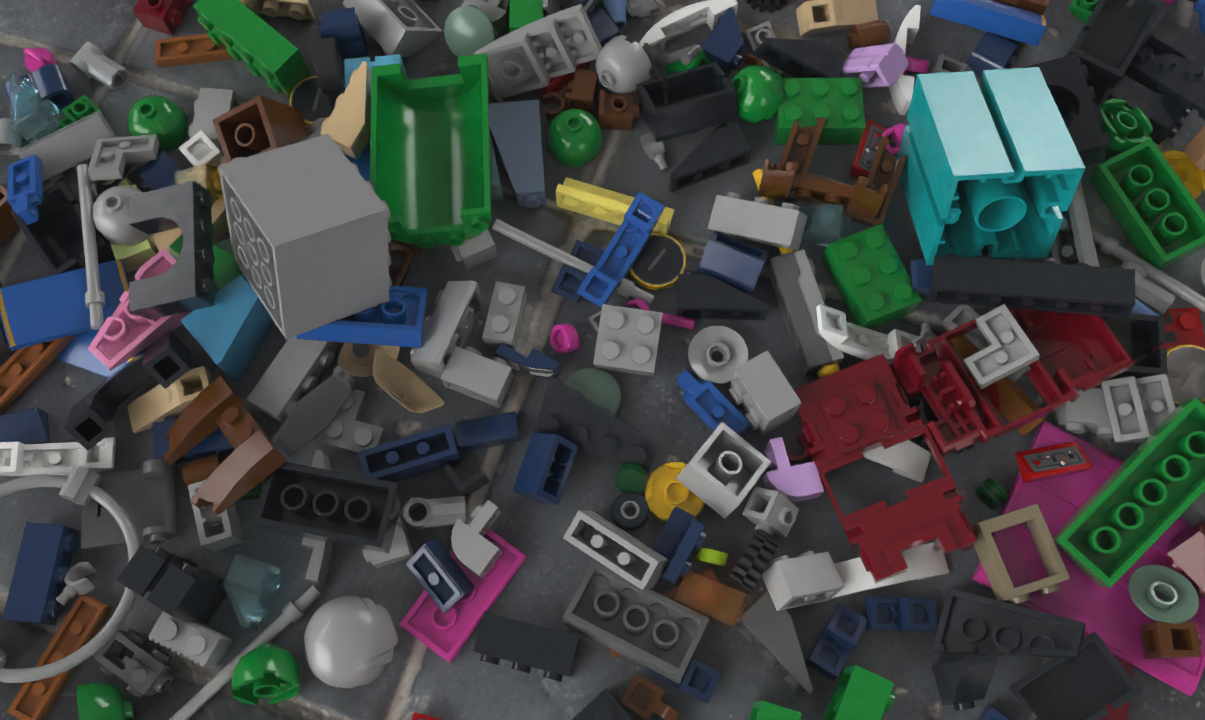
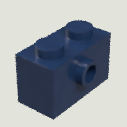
[697,231,769,293]
[513,433,578,505]

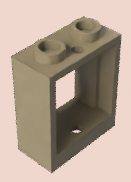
[971,504,1070,605]

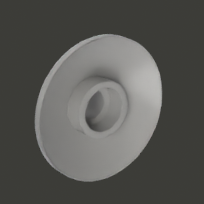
[688,326,748,384]

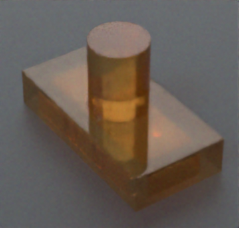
[674,570,748,627]

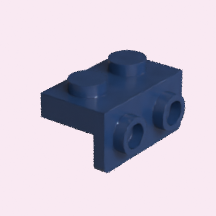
[652,507,707,583]

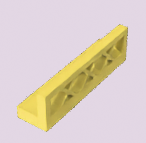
[555,177,675,235]

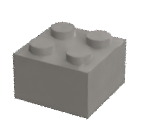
[593,304,663,377]
[729,350,802,436]
[676,422,771,519]

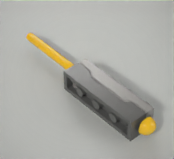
[752,169,845,379]

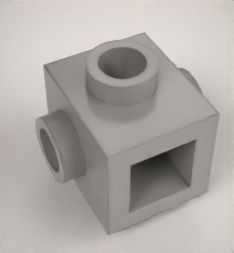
[742,486,799,537]

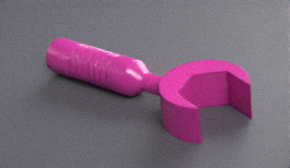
[626,299,695,330]

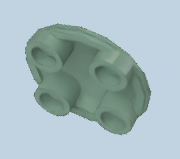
[444,4,498,57]
[564,368,621,415]

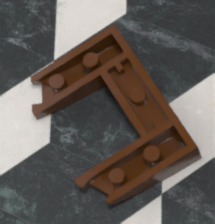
[780,117,906,227]
[758,159,889,219]
[164,375,286,515]

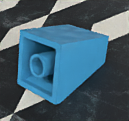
[180,275,274,383]

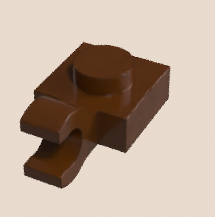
[620,673,680,720]

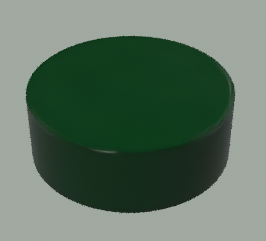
[615,463,648,494]

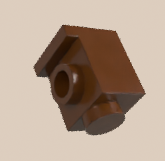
[565,68,598,115]
[599,90,639,130]
[1140,622,1202,659]

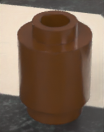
[847,20,891,50]
[182,452,228,488]

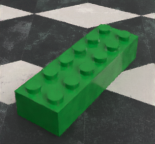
[1052,397,1205,588]

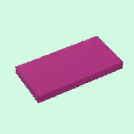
[399,529,528,664]

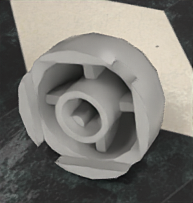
[595,35,652,94]
[92,186,152,246]

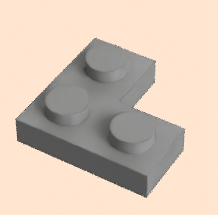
[88,134,159,181]
[964,304,1040,389]
[316,389,386,454]

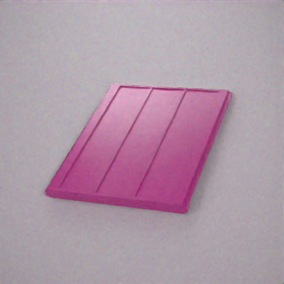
[972,420,1205,696]

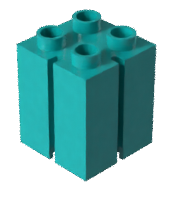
[897,67,1085,265]

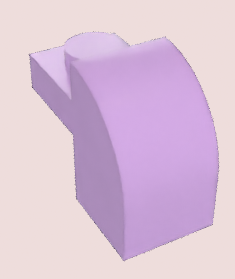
[762,437,824,502]

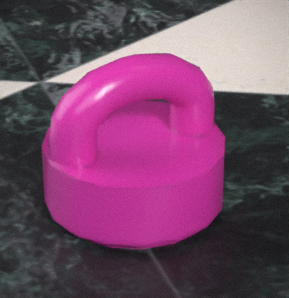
[24,47,56,72]
[903,56,930,84]
[881,123,905,155]
[550,323,581,353]

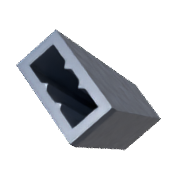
[489,100,546,208]

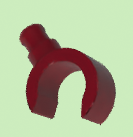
[785,434,813,464]

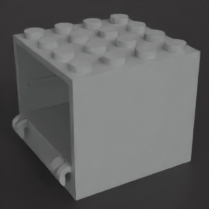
[218,134,392,339]

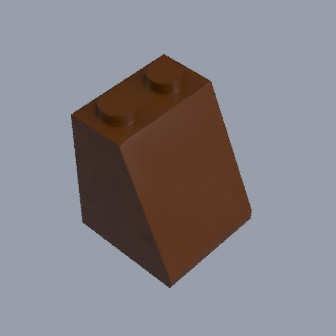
[212,95,309,163]

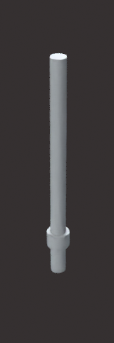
[77,164,106,330]
[492,219,655,306]
[1091,227,1205,312]
[169,584,322,720]

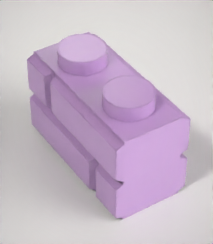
[840,43,909,88]

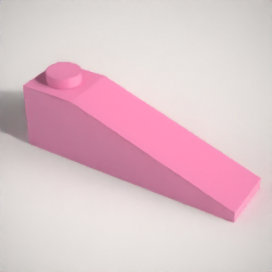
[88,248,194,371]

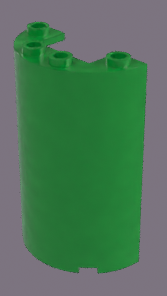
[370,53,492,249]

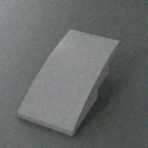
[474,4,602,98]

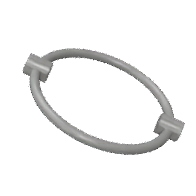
[0,466,141,683]

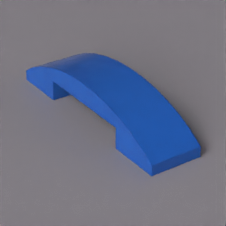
[577,191,665,308]

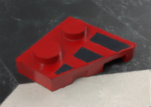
[1153,308,1205,352]

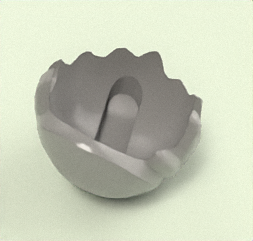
[304,595,399,688]

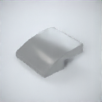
[1100,374,1176,443]

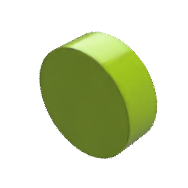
[695,547,728,566]

